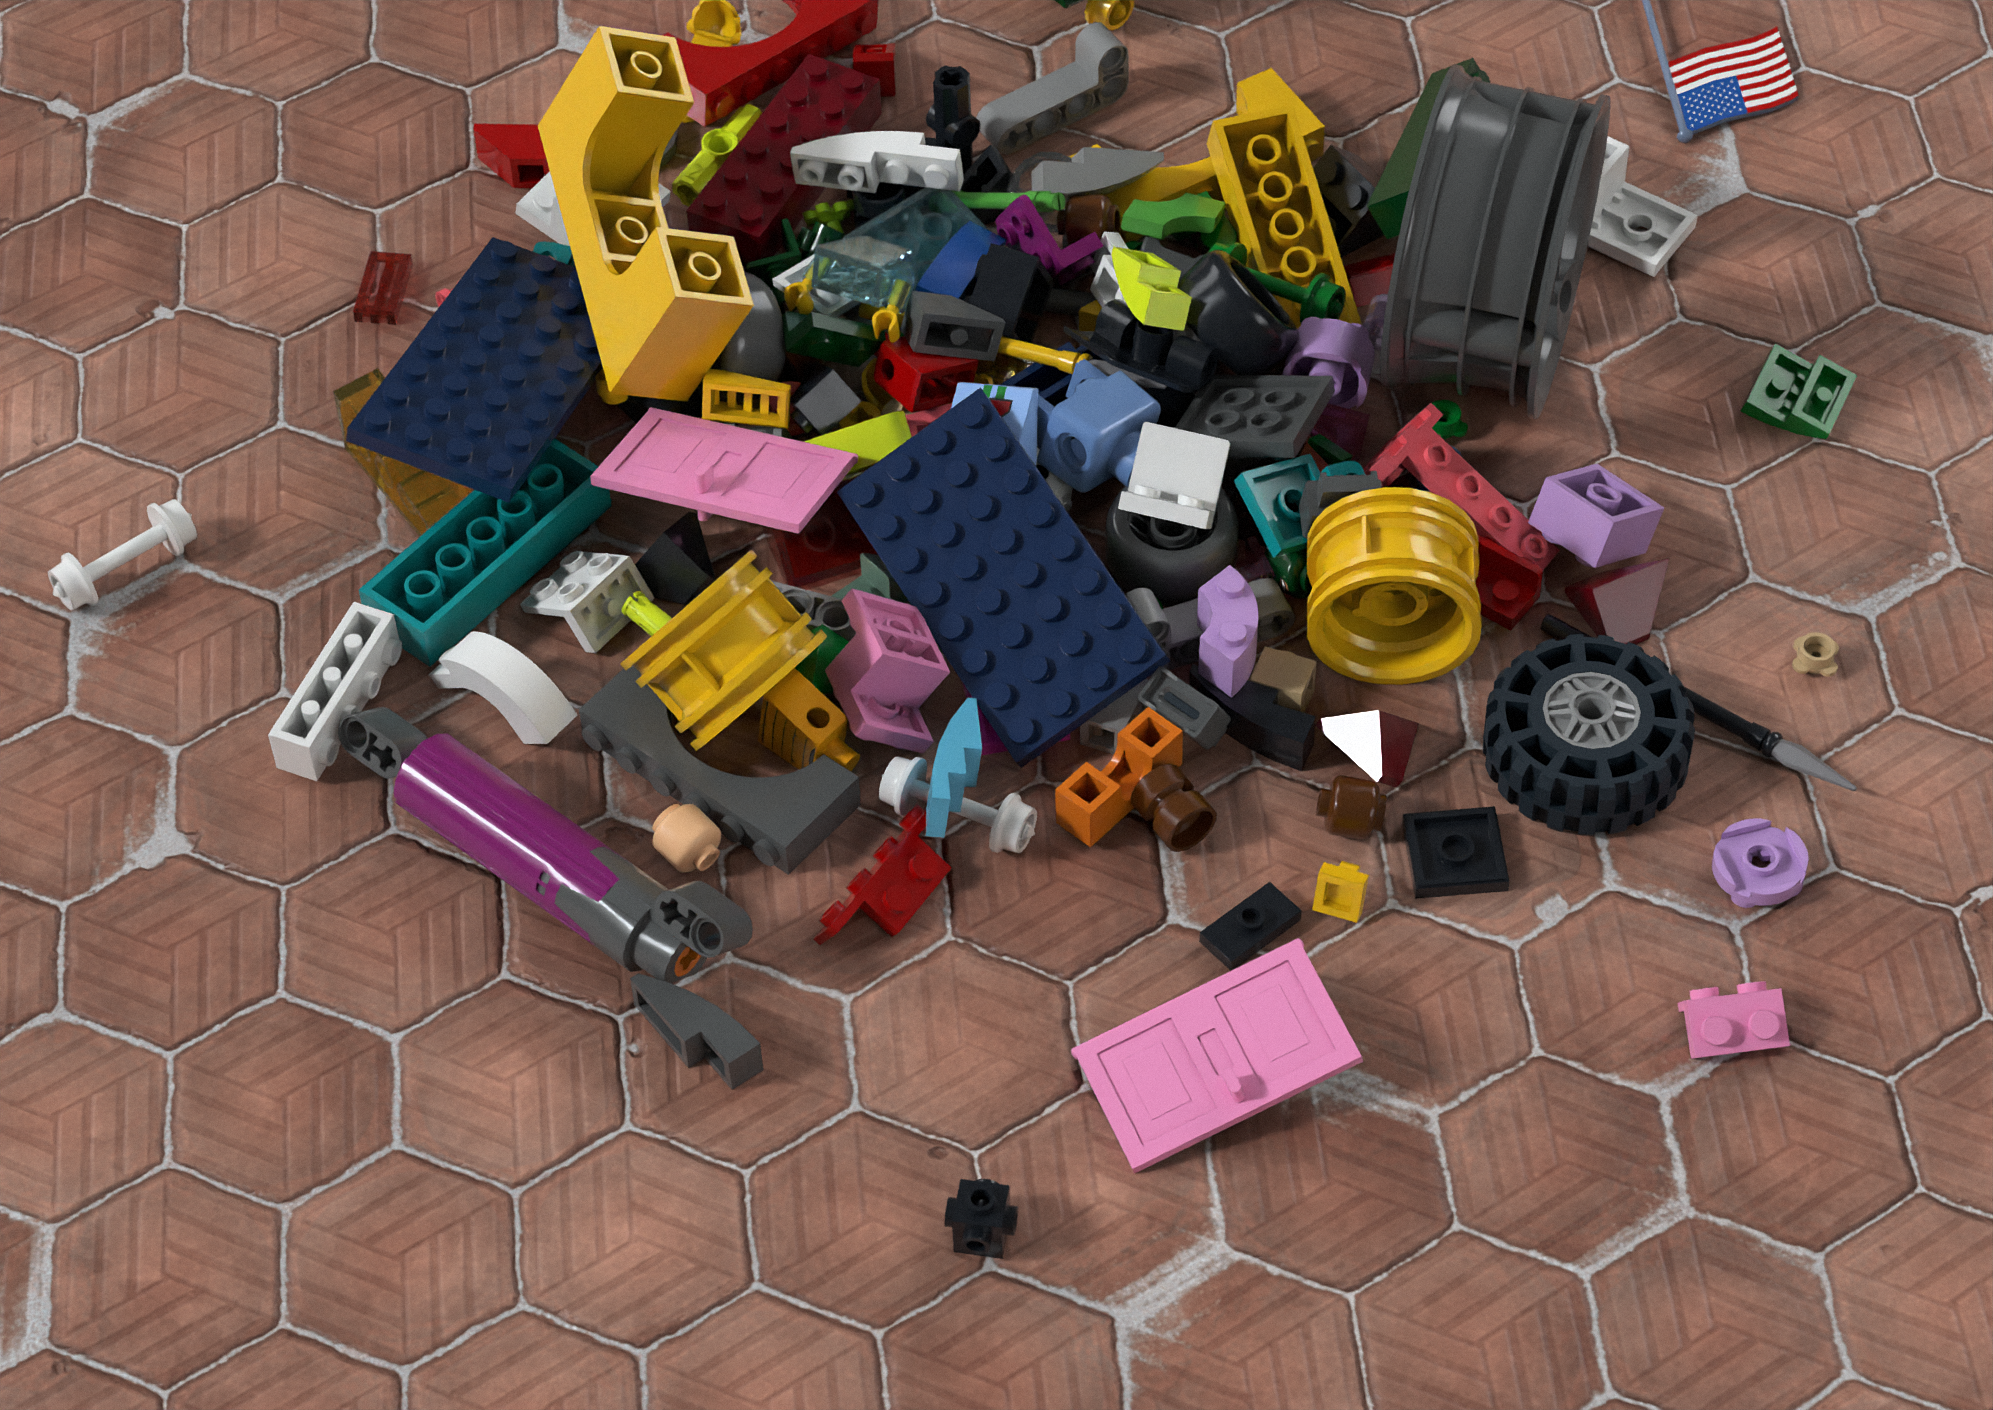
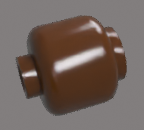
[1057,195,1121,246]
[1316,775,1387,840]

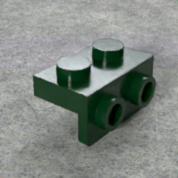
[782,311,886,367]

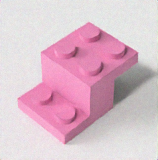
[825,588,950,753]

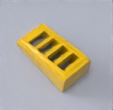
[702,369,791,428]

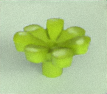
[802,199,854,233]

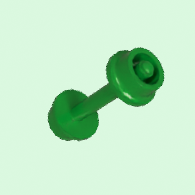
[1209,242,1346,323]

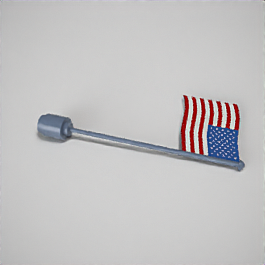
[1642,0,1799,143]

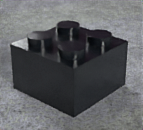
[964,243,1054,344]

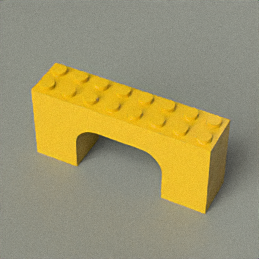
[538,26,754,401]

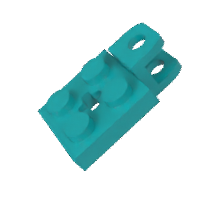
[1234,454,1366,558]

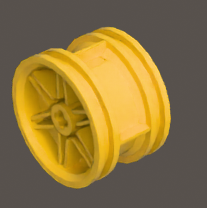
[1307,487,1482,685]
[620,549,828,751]

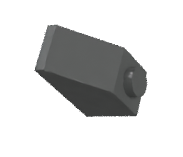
[900,291,1005,361]

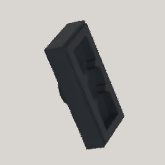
[1199,882,1302,971]

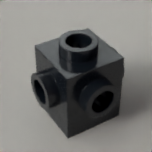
[944,1179,1018,1259]

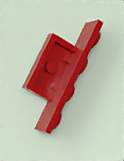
[813,804,952,945]

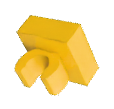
[1312,861,1369,923]

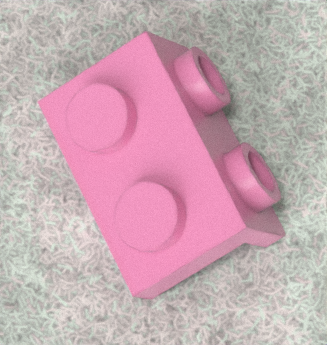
[1678,981,1790,1059]

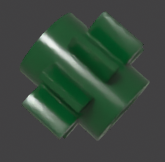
[796,221,845,261]

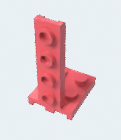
[1363,403,1560,570]

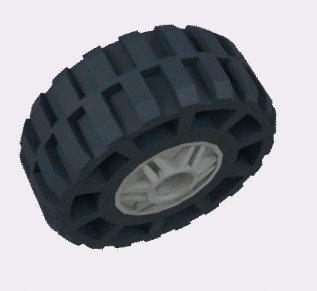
[1483,634,1695,836]

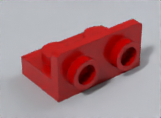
[1476,534,1543,631]

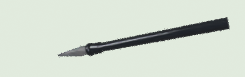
[1540,614,1857,791]

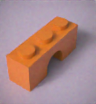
[1055,707,1183,848]

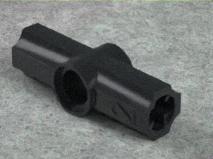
[926,65,981,175]

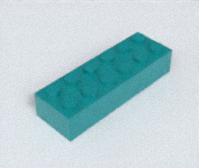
[359,438,612,667]

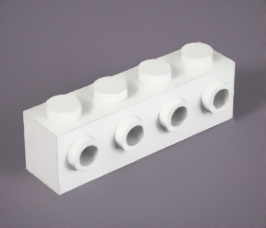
[268,602,402,781]

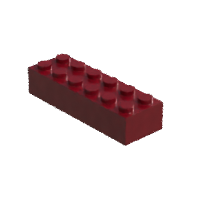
[686,54,882,264]

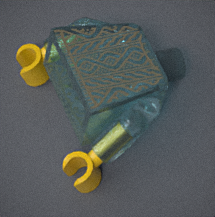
[784,235,916,343]

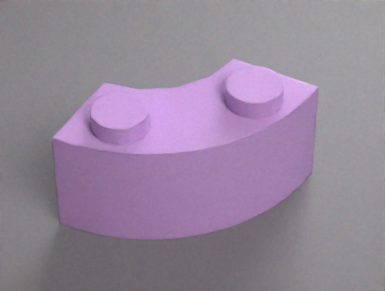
[1197,565,1258,698]

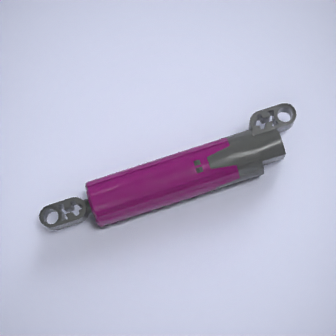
[338,707,753,983]

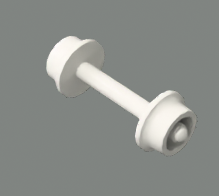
[48,499,197,610]
[879,756,1037,853]

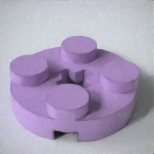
[1712,818,1809,908]

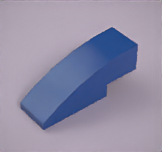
[916,221,1006,301]

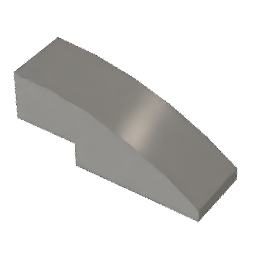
[1032,147,1164,203]

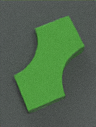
[1121,193,1226,240]

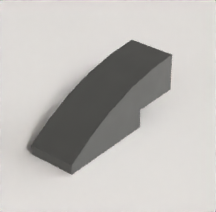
[630,973,763,1090]

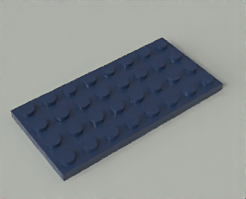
[346,237,603,503]
[837,387,1170,768]

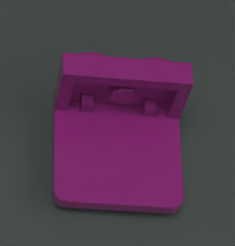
[996,194,1103,287]

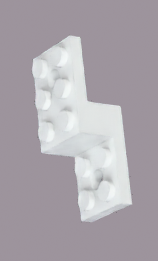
[1587,136,1698,277]

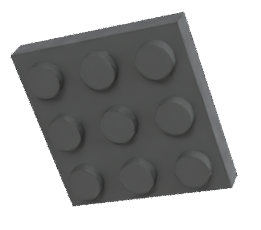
[1175,374,1335,461]

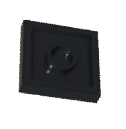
[1402,806,1510,899]

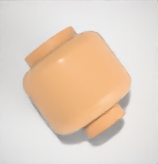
[652,804,721,873]

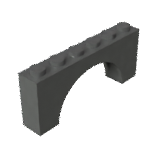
[579,665,861,875]

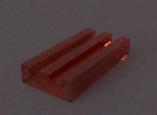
[353,251,413,325]

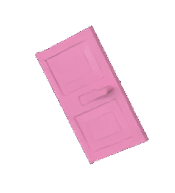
[590,407,859,534]
[1071,938,1363,1174]

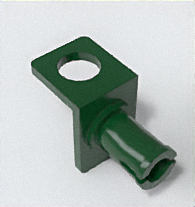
[745,218,801,315]

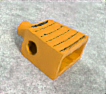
[758,668,860,772]

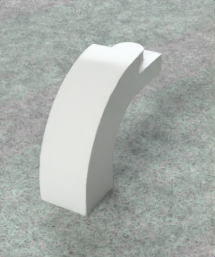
[429,631,577,744]

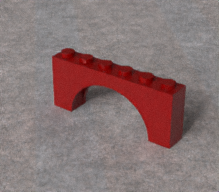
[663,0,879,127]

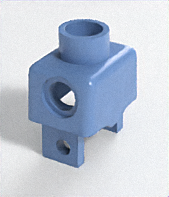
[1037,359,1161,493]

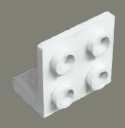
[1118,422,1231,529]
[520,551,654,653]

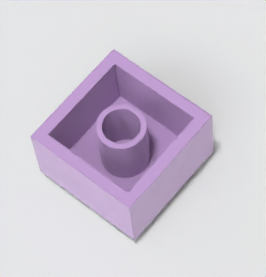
[1528,464,1664,568]

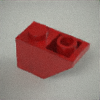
[473,124,550,189]

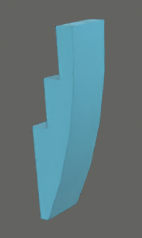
[926,698,982,838]

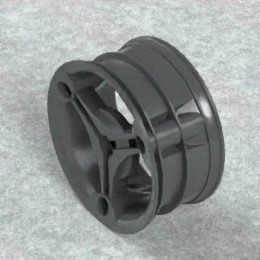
[1380,64,1611,420]

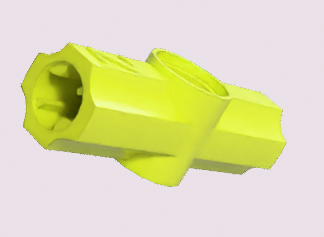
[672,104,762,207]

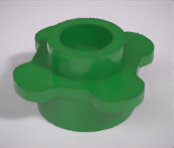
[1420,400,1468,439]

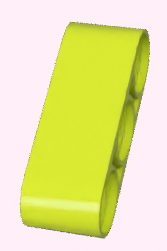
[804,410,912,475]

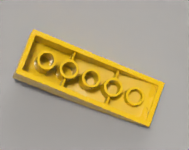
[1207,105,1362,329]

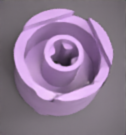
[1282,317,1375,418]

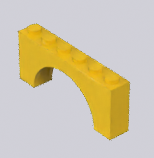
[1062,68,1325,244]

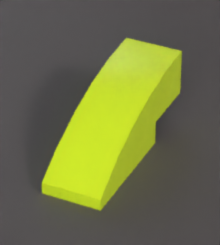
[1111,246,1192,331]

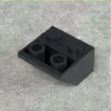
[1313,144,1384,257]

